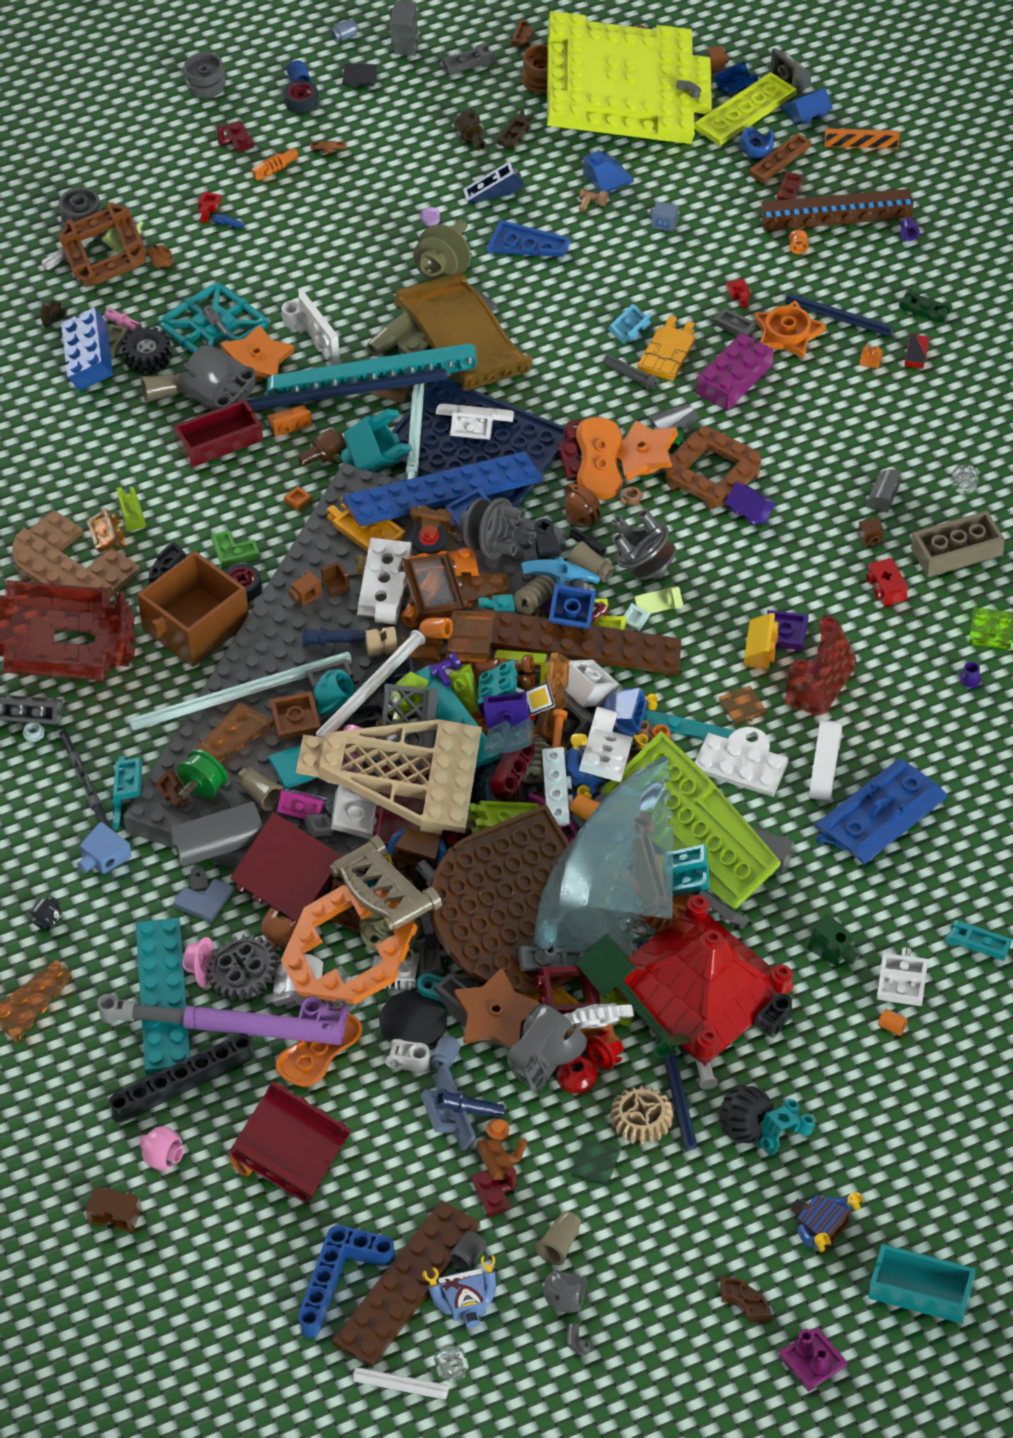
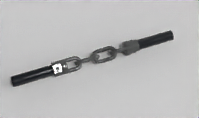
[59,730,111,829]

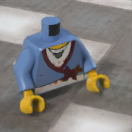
[422,1255,496,1328]

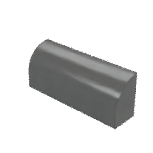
[170,802,263,867]

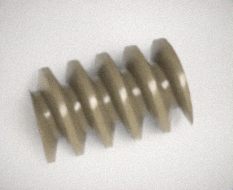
[513,575,555,615]
[522,737,552,784]

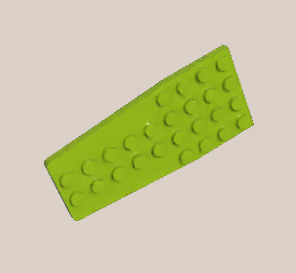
[600,731,781,909]

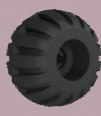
[719,1086,774,1143]

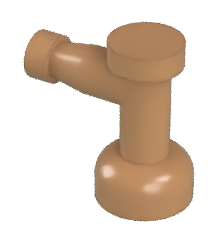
[579,189,608,212]

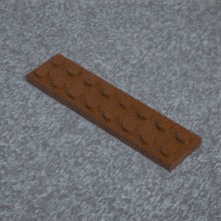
[332,1200,481,1368]

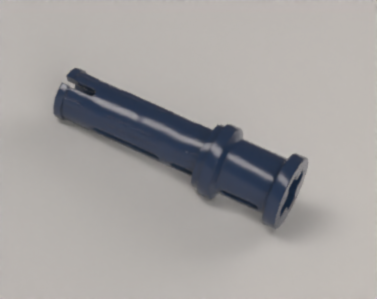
[302,627,365,647]
[435,1088,505,1119]

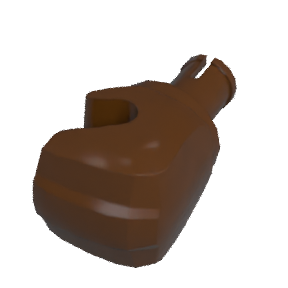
[297,429,347,467]

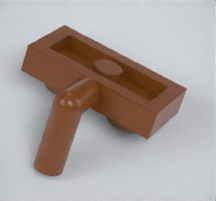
[476,1138,528,1180]

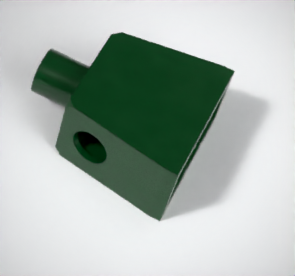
[807,913,860,966]

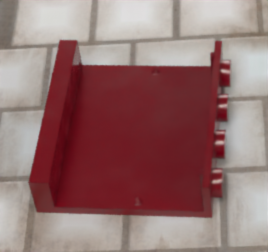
[227,1082,352,1204]

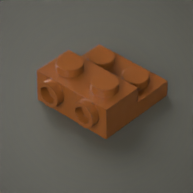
[270,692,321,740]

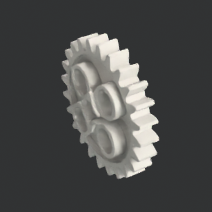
[564,1003,634,1029]

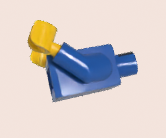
[594,688,658,749]
[564,733,606,799]

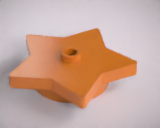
[754,301,826,358]
[221,326,294,380]
[617,421,678,481]

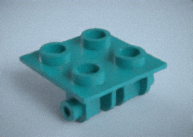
[477,659,517,705]

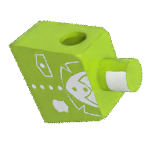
[388,671,428,724]

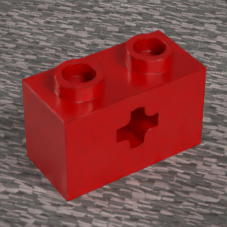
[866,557,908,606]

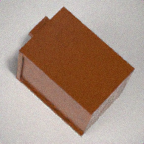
[137,551,249,667]

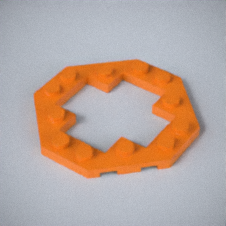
[281,885,418,1004]

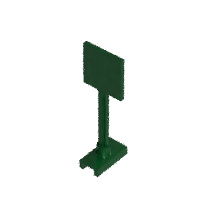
[576,933,690,1059]

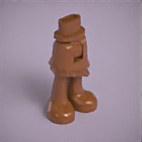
[461,654,535,691]

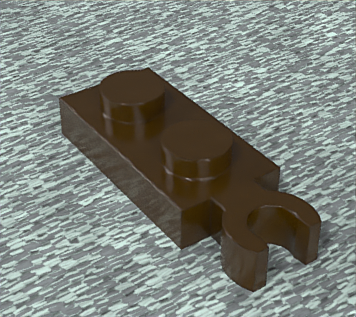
[498,110,533,150]

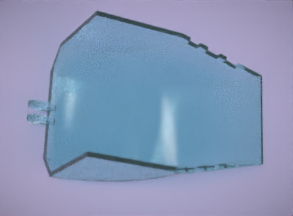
[533,756,673,957]

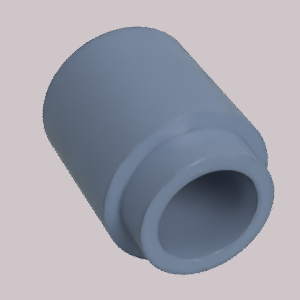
[330,19,358,42]
[431,1036,460,1070]

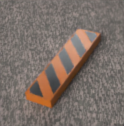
[824,128,900,149]

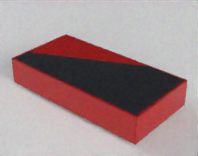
[904,334,930,369]

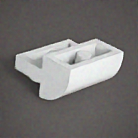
[272,954,323,1007]

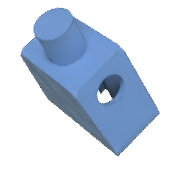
[77,822,132,874]

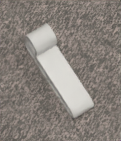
[809,720,842,802]

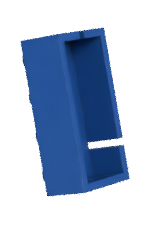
[61,307,113,391]

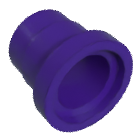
[900,218,920,241]
[960,662,981,688]

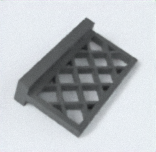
[377,684,438,771]

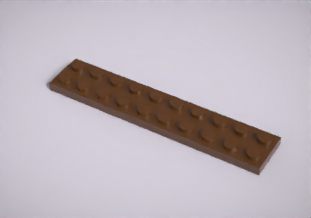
[471,608,681,676]

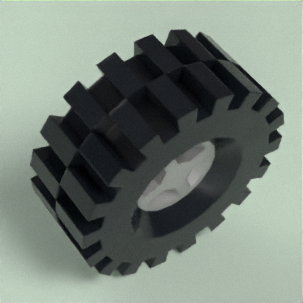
[122,326,172,374]

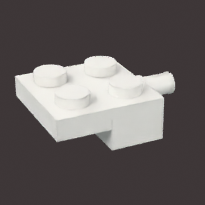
[877,947,928,1006]

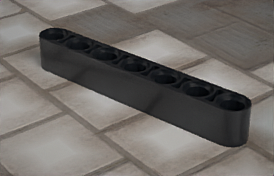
[108,1033,254,1122]

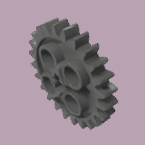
[206,934,279,1001]

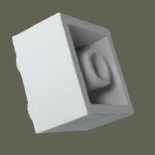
[555,659,620,707]

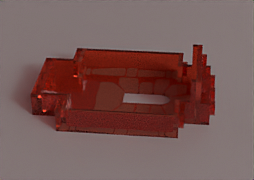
[0,580,135,681]

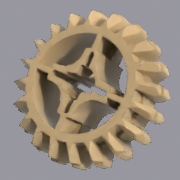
[610,1085,673,1145]

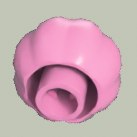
[140,1126,184,1170]

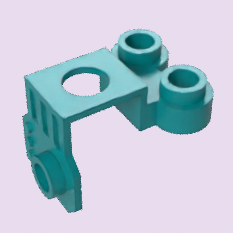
[756,1099,815,1155]

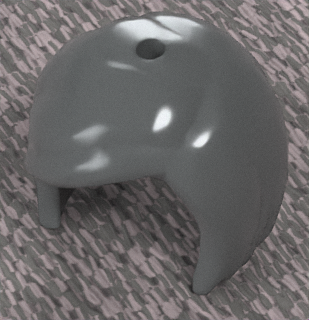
[543,1270,587,1313]

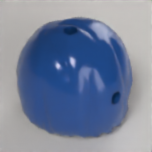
[739,127,774,159]

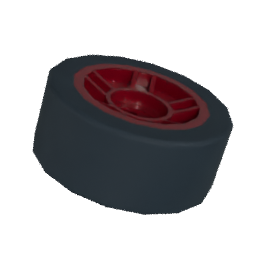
[284,80,319,113]
[225,564,262,602]

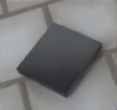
[342,63,377,86]

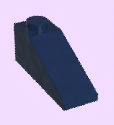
[463,161,525,203]

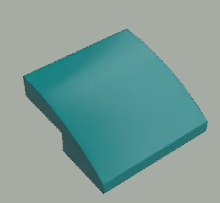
[268,745,318,789]
[663,844,710,898]

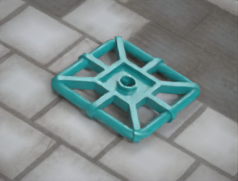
[158,282,269,354]

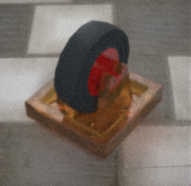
[410,505,457,554]

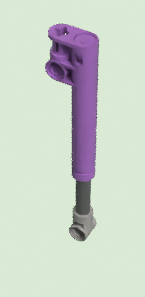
[97,994,348,1045]

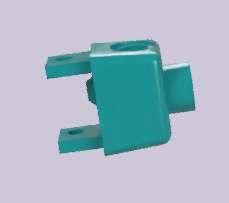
[341,409,413,473]

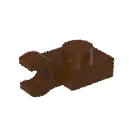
[155,769,189,808]

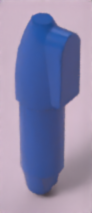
[211,214,244,228]

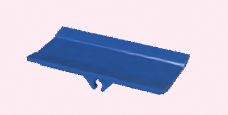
[814,758,948,865]

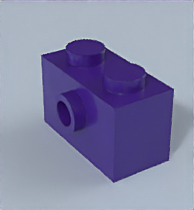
[725,482,776,525]
[484,692,530,730]

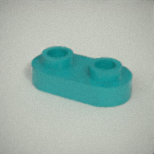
[417,973,445,1002]

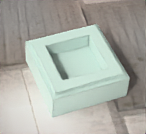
[624,603,650,632]

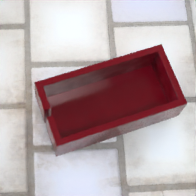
[173,399,263,468]

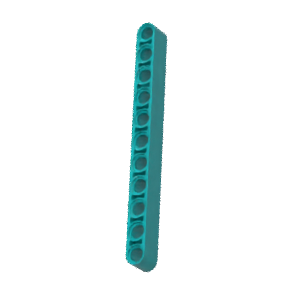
[267,344,477,396]

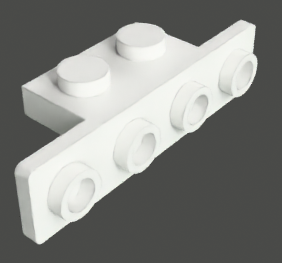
[542,747,573,826]

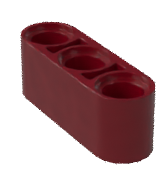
[489,740,535,795]

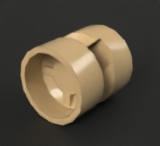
[365,627,398,657]

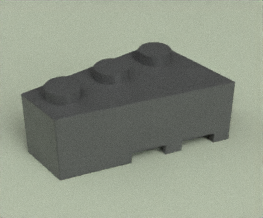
[389,1,418,56]

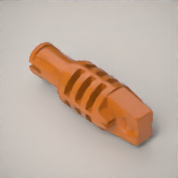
[252,148,299,181]

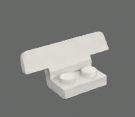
[436,404,514,440]

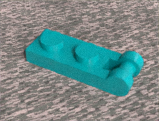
[945,920,1013,961]

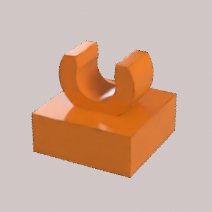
[860,344,883,369]

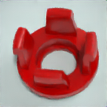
[586,1030,624,1070]

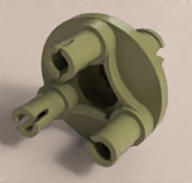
[359,913,422,961]

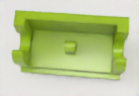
[116,486,146,531]

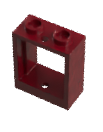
[535,966,601,1015]

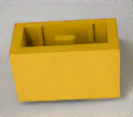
[744,613,779,669]

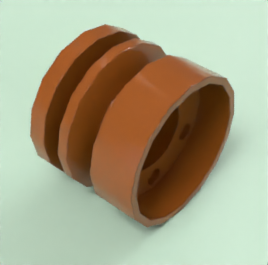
[522,45,548,94]

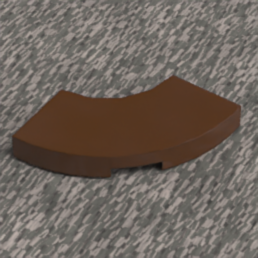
[720,1277,772,1322]

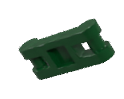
[899,290,952,322]

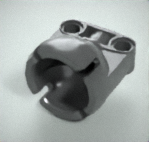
[179,345,255,411]
[507,1004,587,1092]

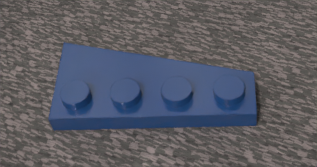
[487,220,571,257]

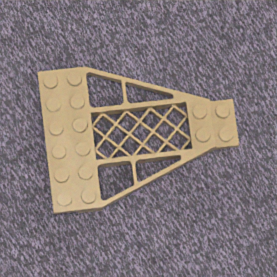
[296,719,482,835]

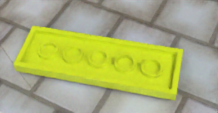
[694,72,797,146]

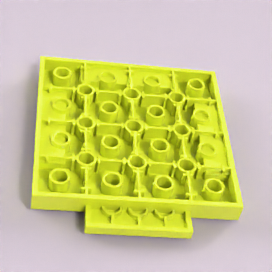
[547,11,712,144]

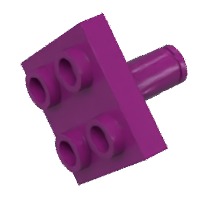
[778,1327,847,1392]

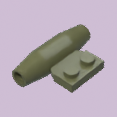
[367,312,432,356]

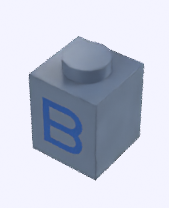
[649,201,678,232]

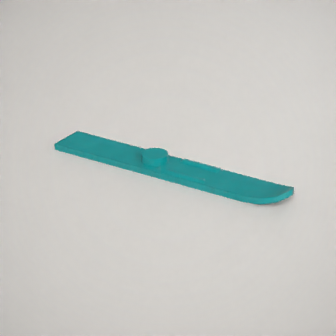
[643,709,734,741]

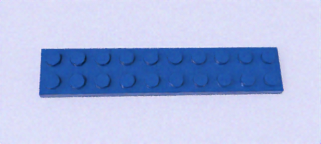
[343,451,543,527]

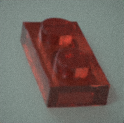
[777,171,804,201]

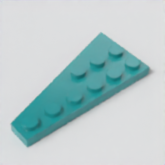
[414,665,502,768]

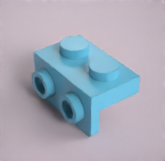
[607,304,653,344]

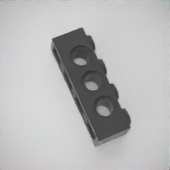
[0,694,63,724]

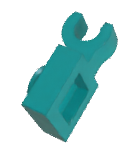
[478,594,515,613]

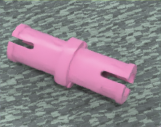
[104,308,142,332]

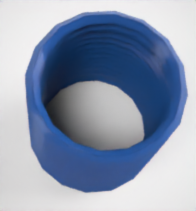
[286,60,311,83]

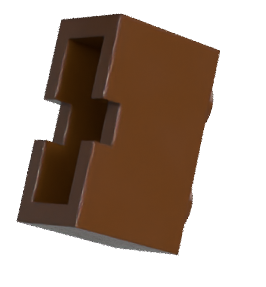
[86,1187,142,1233]

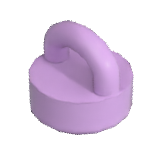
[421,207,440,226]

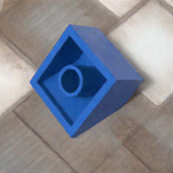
[780,88,833,125]
[548,584,596,629]

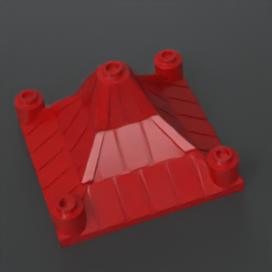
[614,895,795,1066]

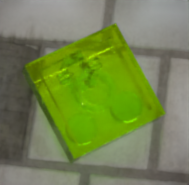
[969,607,1013,649]

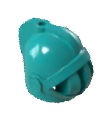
[313,670,356,717]

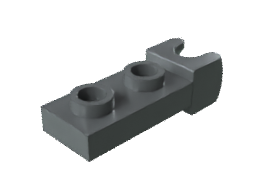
[442,43,495,75]

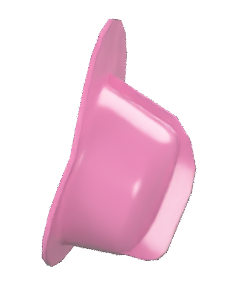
[182,937,214,988]

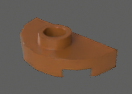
[511,19,533,47]
[310,141,347,153]

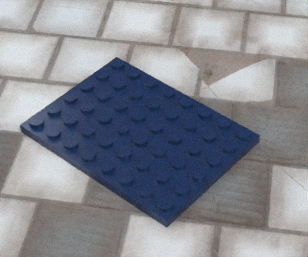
[391,379,566,507]

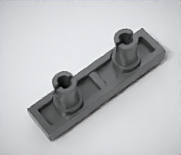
[518,942,595,971]

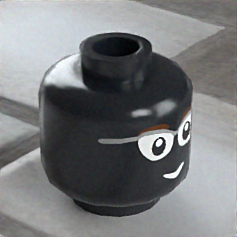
[29,896,62,930]

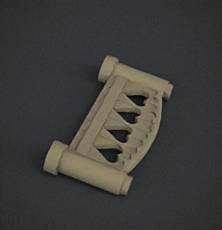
[329,835,442,931]

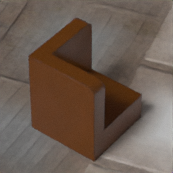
[321,560,350,598]

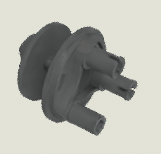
[459,498,536,559]
[611,509,677,580]

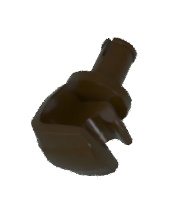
[453,110,487,151]

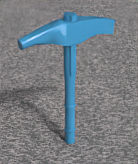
[521,557,600,660]

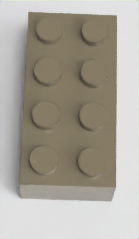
[911,511,1005,577]

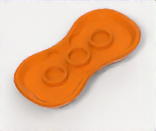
[576,417,623,499]
[275,1012,362,1087]

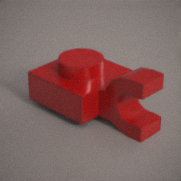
[198,192,222,223]
[726,278,750,308]

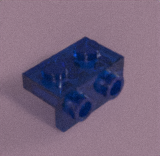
[714,61,759,95]

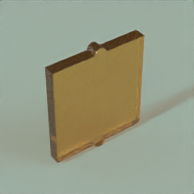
[719,686,767,726]

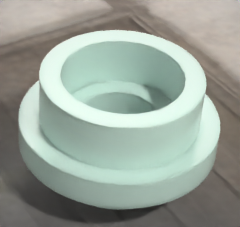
[23,722,44,742]

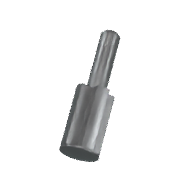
[203,306,229,336]

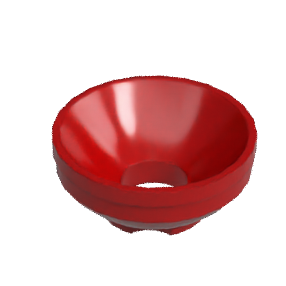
[556,1055,598,1094]

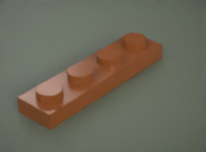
[749,133,811,184]

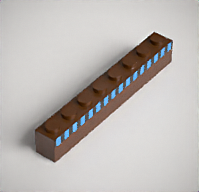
[760,189,914,231]

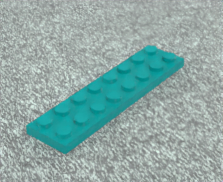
[136,917,190,1075]

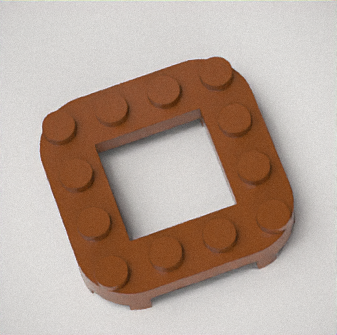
[59,202,146,287]
[665,426,761,509]

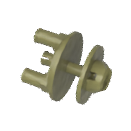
[413,219,473,280]

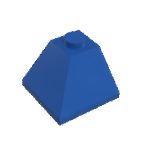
[583,150,634,192]

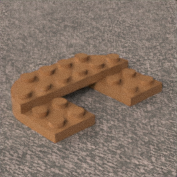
[12,510,141,605]

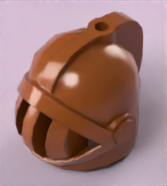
[564,482,601,528]

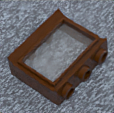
[398,552,467,623]

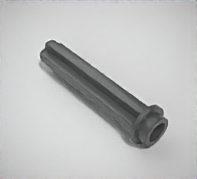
[603,354,659,390]

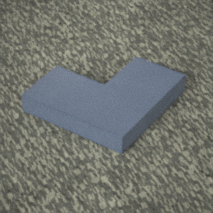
[173,879,234,923]

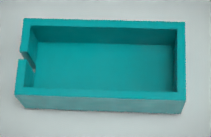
[868,1244,976,1324]

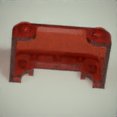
[785,614,857,716]

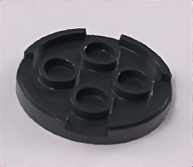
[379,991,447,1048]

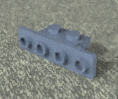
[421,1065,476,1151]

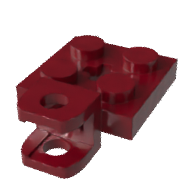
[558,420,582,481]

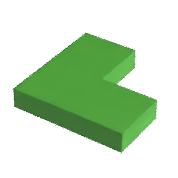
[211,530,260,568]

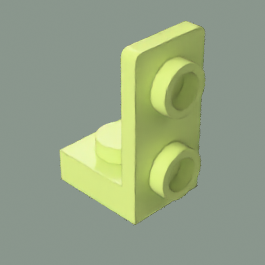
[634,587,684,614]

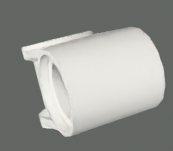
[385,1039,431,1073]

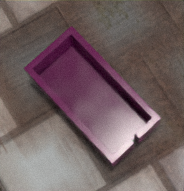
[696,333,773,411]

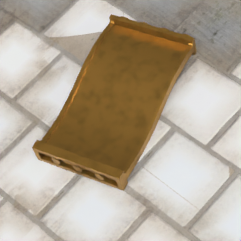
[394,272,532,391]

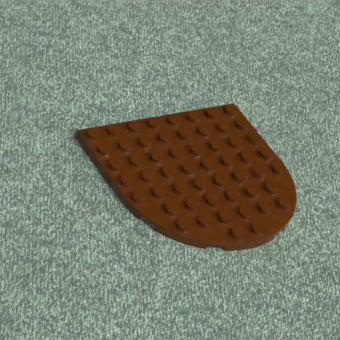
[429,804,634,994]

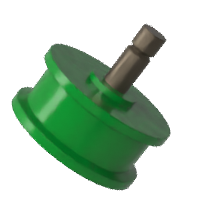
[177,749,228,801]

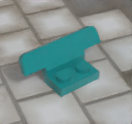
[112,756,143,830]

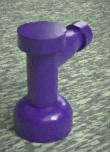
[428,652,462,687]

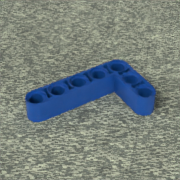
[298,1225,395,1338]

